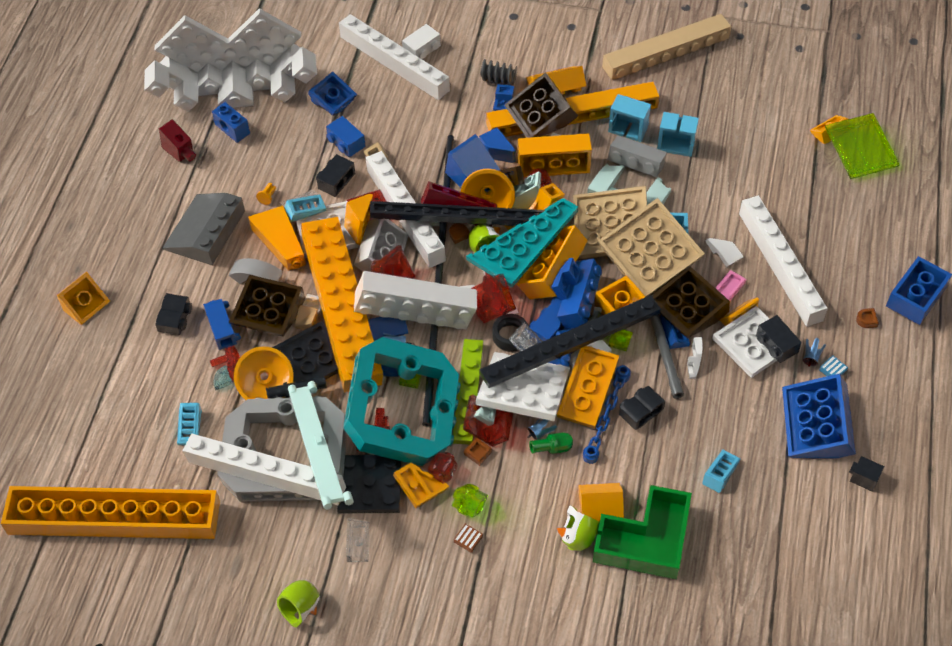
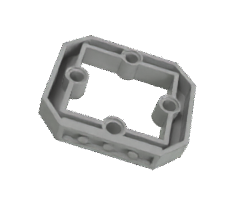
[217,396,347,502]

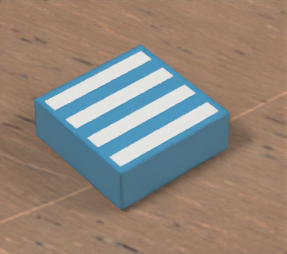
[819,356,848,376]

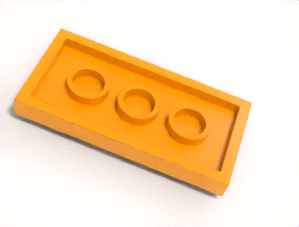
[557,346,619,429]

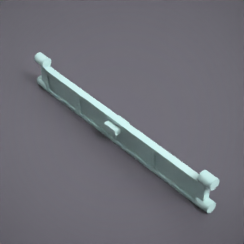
[288,381,354,510]

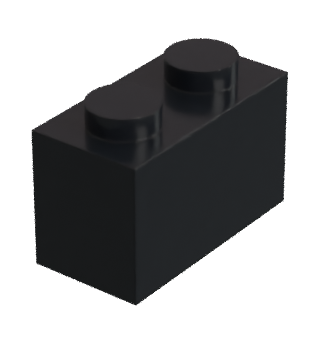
[316,154,356,197]
[756,315,802,363]

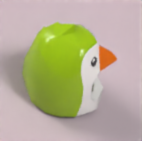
[469,224,501,253]
[557,505,600,551]
[277,580,320,628]

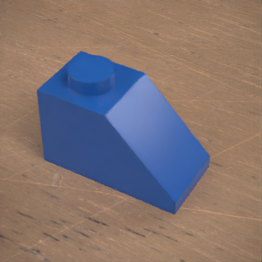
[479,128,516,163]

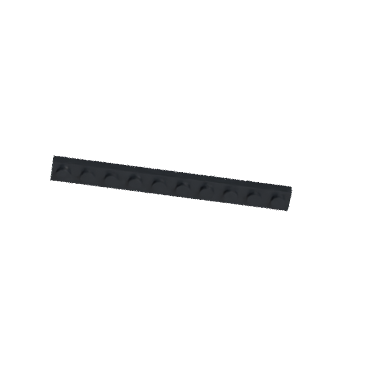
[370,201,545,226]
[479,295,661,388]

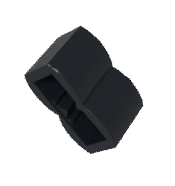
[155,293,192,335]
[619,386,665,430]

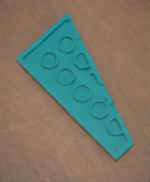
[466,198,578,288]

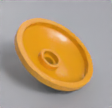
[460,169,515,208]
[234,346,294,400]

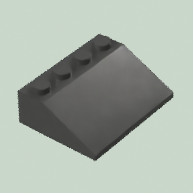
[163,193,245,265]

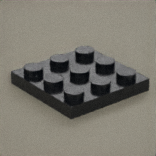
[272,321,339,382]
[337,455,401,514]

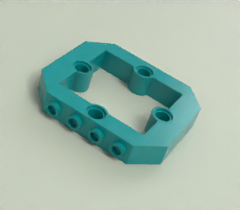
[343,337,461,466]

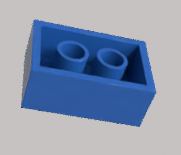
[886,256,952,325]

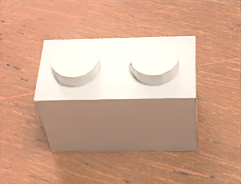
[402,24,441,59]

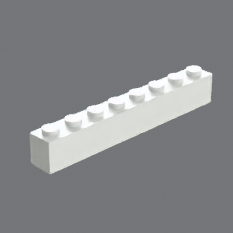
[339,14,450,100]
[365,151,446,268]
[739,195,827,327]
[183,433,346,505]

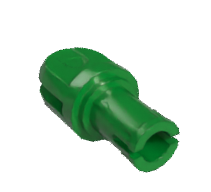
[529,432,573,454]

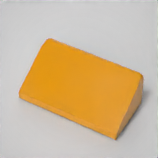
[810,115,850,144]
[720,297,759,326]

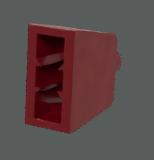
[159,119,196,162]

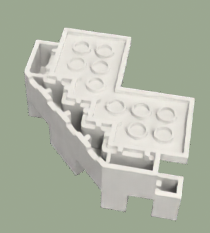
[144,8,317,112]

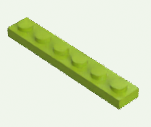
[453,339,483,445]

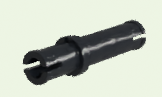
[266,376,327,399]

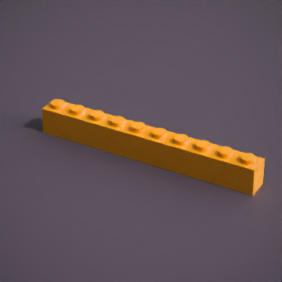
[486,82,659,137]

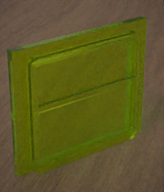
[825,113,900,180]

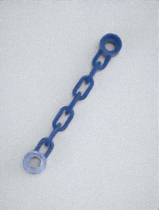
[583,365,631,464]

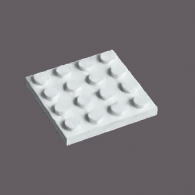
[476,352,570,421]

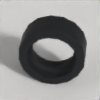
[492,313,529,352]

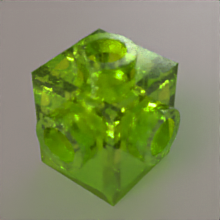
[451,484,488,518]

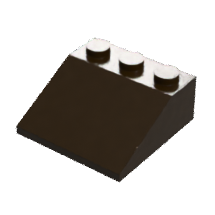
[505,72,578,138]
[652,266,730,338]
[229,275,305,337]

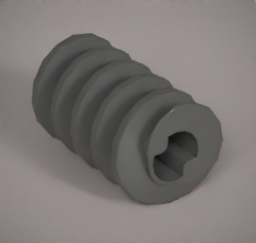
[480,59,517,86]

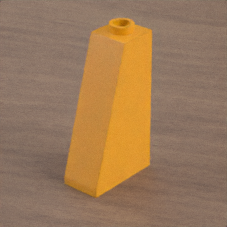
[248,206,306,271]

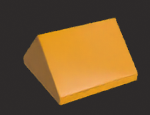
[344,194,373,245]
[57,272,110,325]
[578,483,624,522]

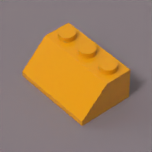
[526,66,586,95]

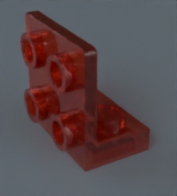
[463,394,513,447]

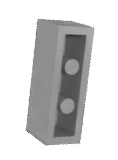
[607,135,667,177]

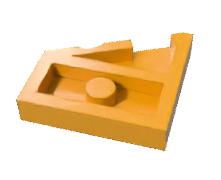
[393,463,449,509]

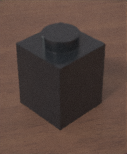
[849,456,885,492]

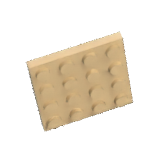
[573,186,647,259]
[598,198,705,297]

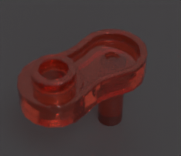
[210,346,240,382]

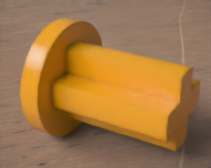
[256,183,277,205]

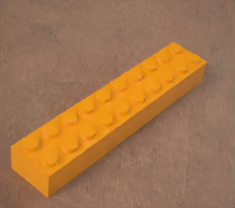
[301,217,383,393]
[1,486,220,539]

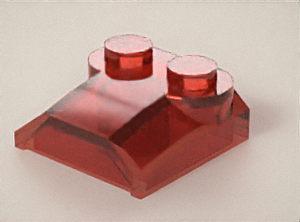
[371,245,416,279]
[471,274,516,323]

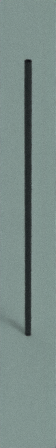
[422,135,454,426]

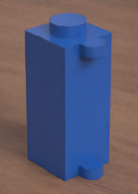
[203,298,241,350]

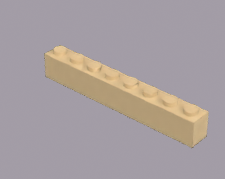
[602,14,731,80]

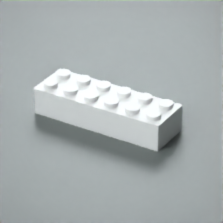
[354,271,477,329]

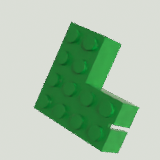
[593,485,692,580]

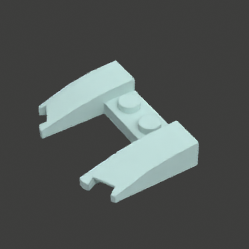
[587,164,671,205]

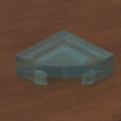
[213,365,234,390]

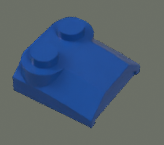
[308,72,357,115]

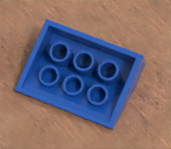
[782,373,856,459]

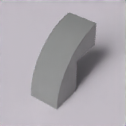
[228,258,283,284]

